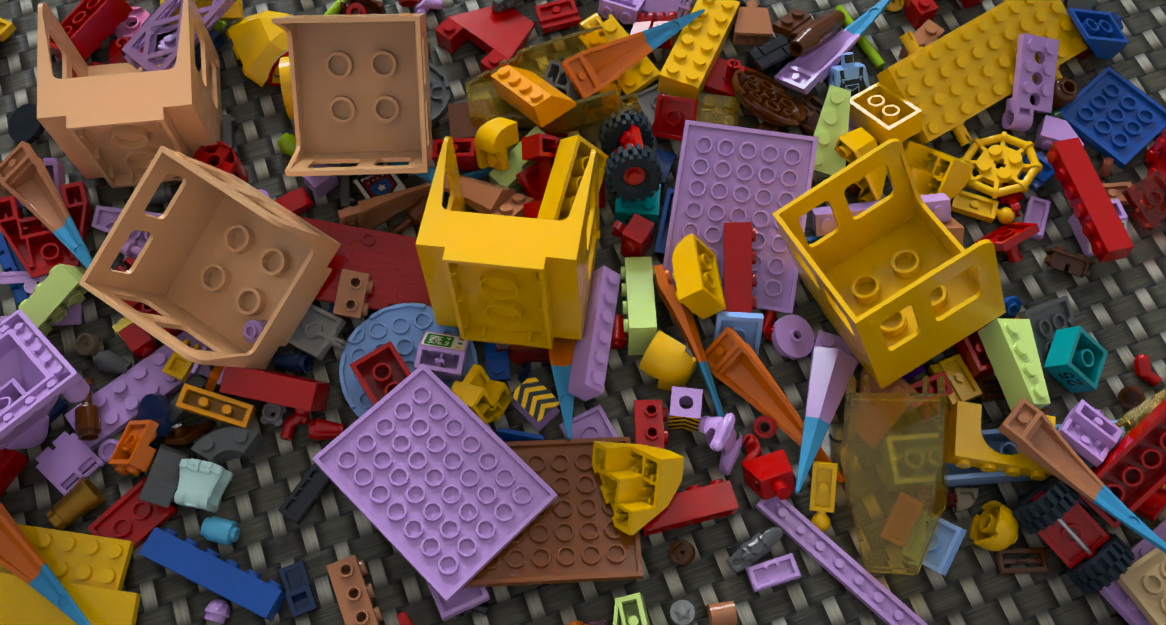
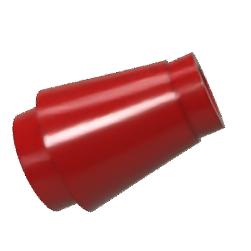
[309,418,344,441]

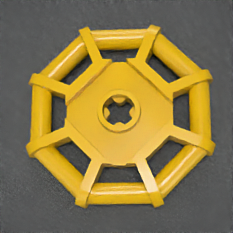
[959,131,1043,199]

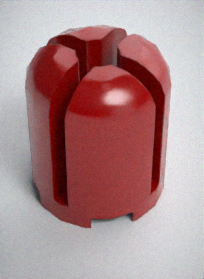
[193,141,249,183]

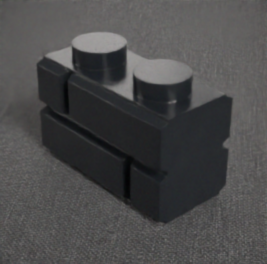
[746,35,795,76]

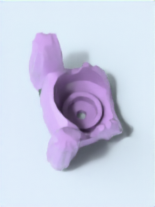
[699,413,743,476]

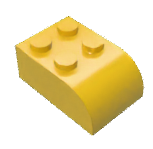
[849,82,922,144]
[672,233,726,320]

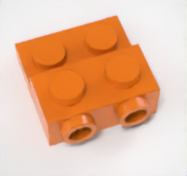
[108,420,159,476]

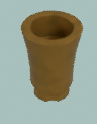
[46,476,106,531]

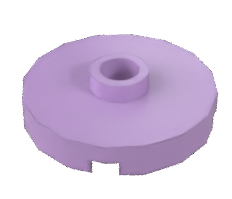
[772,314,814,360]

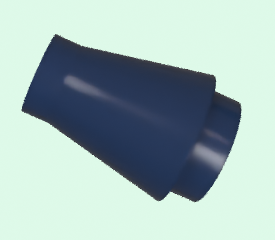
[275,353,312,375]

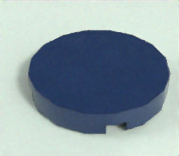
[137,393,172,441]

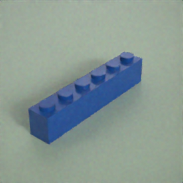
[139,527,286,622]

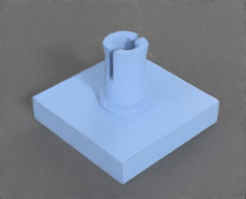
[713,311,764,356]
[901,509,967,576]

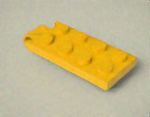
[578,13,660,99]

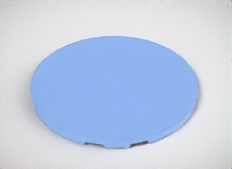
[339,303,478,418]

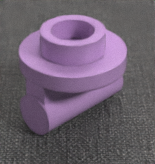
[243,320,268,343]

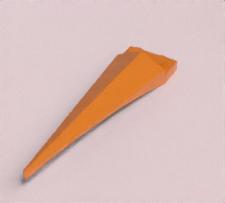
[704,326,845,483]

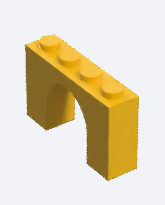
[948,401,1056,481]

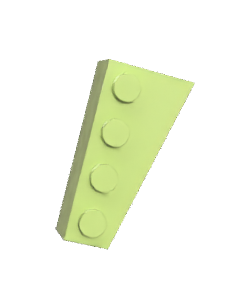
[620,257,657,355]
[978,318,1051,411]

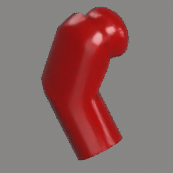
[762,310,776,342]
[1134,354,1162,387]
[280,412,310,441]
[743,434,762,462]

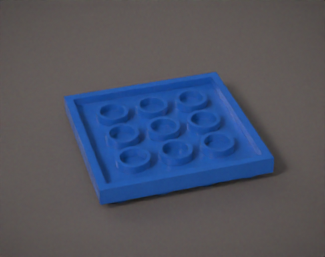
[1059,66,1166,169]

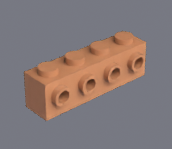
[326,554,384,625]

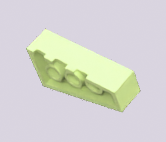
[813,85,851,178]
[18,264,88,336]

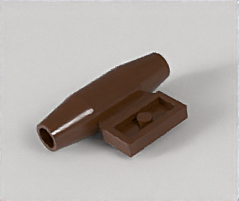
[772,9,846,57]

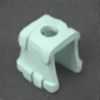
[174,458,233,513]

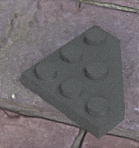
[1017,295,1074,378]

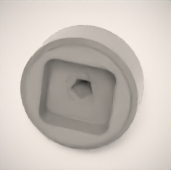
[670,600,695,625]

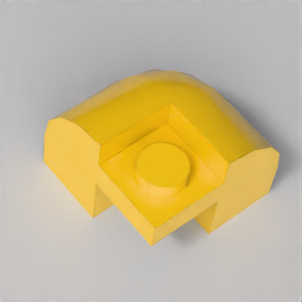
[474,117,519,171]
[639,330,697,391]
[451,364,511,424]

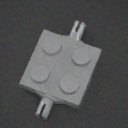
[288,304,347,361]

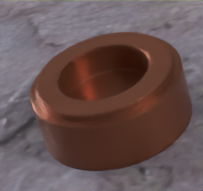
[1098,157,1114,179]

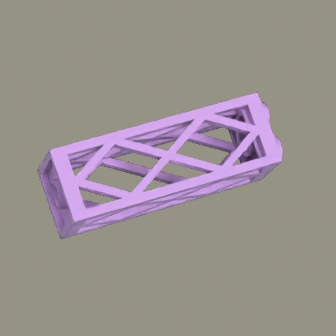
[121,0,237,72]

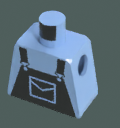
[827,52,870,97]

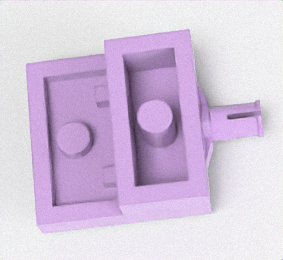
[1058,399,1123,467]

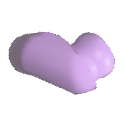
[414,0,442,15]

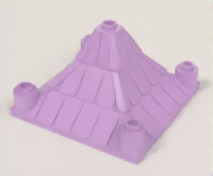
[0,309,90,450]

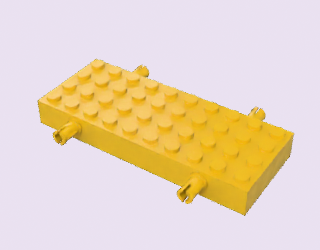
[876,0,1088,147]

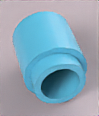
[200,516,240,546]

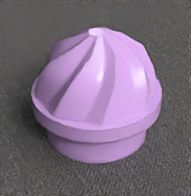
[204,599,230,624]

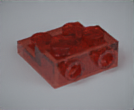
[1121,170,1166,231]

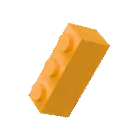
[175,383,256,429]

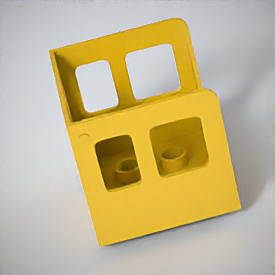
[415,136,601,349]
[772,138,1006,389]

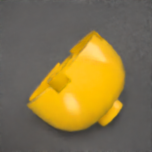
[969,500,1019,551]

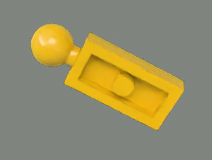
[951,190,1015,224]
[809,461,838,532]

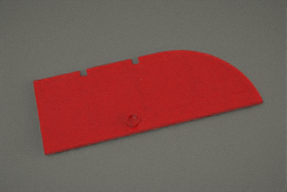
[300,217,432,311]

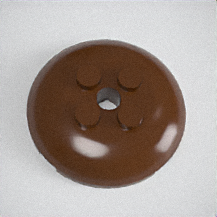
[732,69,806,127]

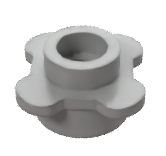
[260,402,287,426]

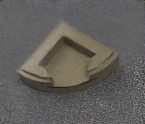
[952,488,979,513]

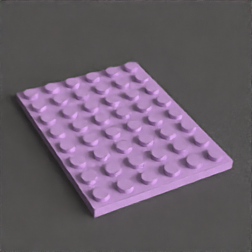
[663,120,818,314]
[312,363,558,603]

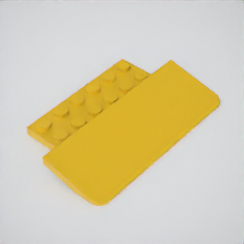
[0,524,141,625]

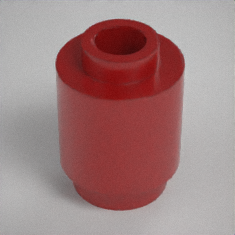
[610,314,627,350]

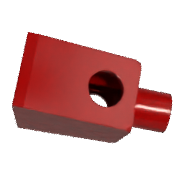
[741,449,795,500]

